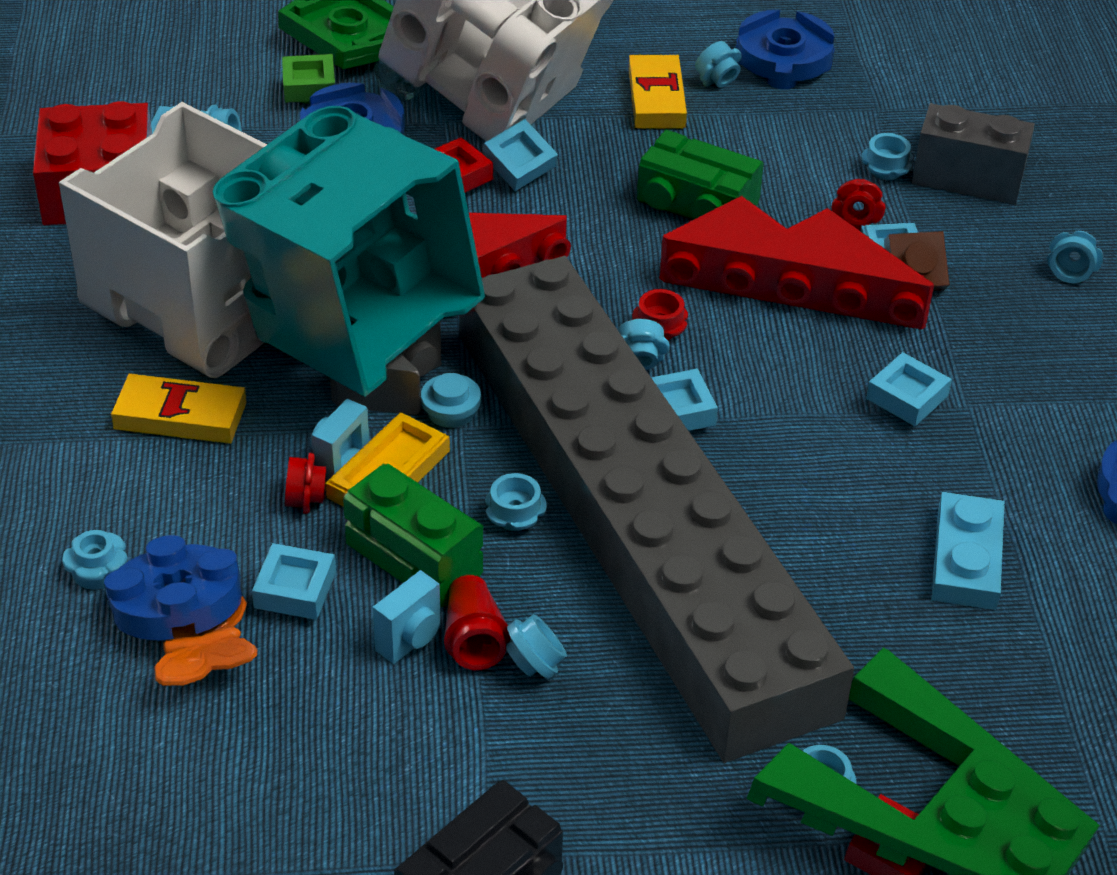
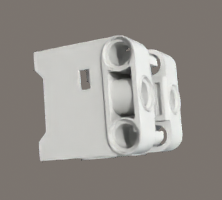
[378,0,614,142]
[59,102,267,378]

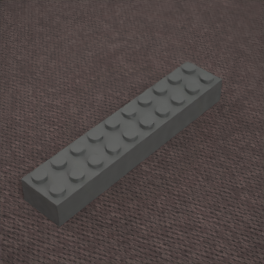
[459,256,854,763]

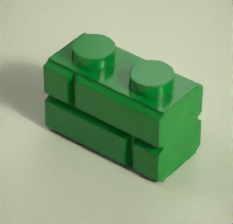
[637,129,764,220]
[343,463,483,608]

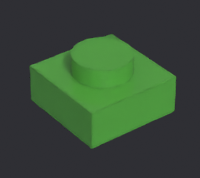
[282,54,335,104]

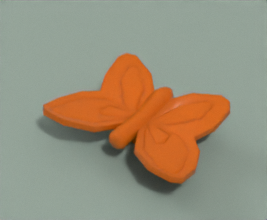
[154,596,258,686]

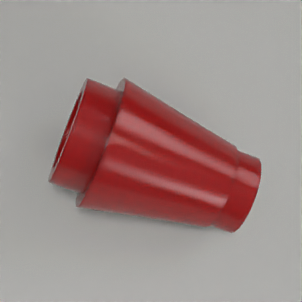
[444,575,511,670]

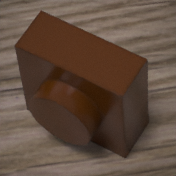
[884,231,950,291]

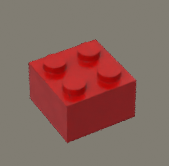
[33,101,152,225]

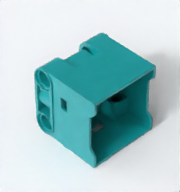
[213,106,485,397]

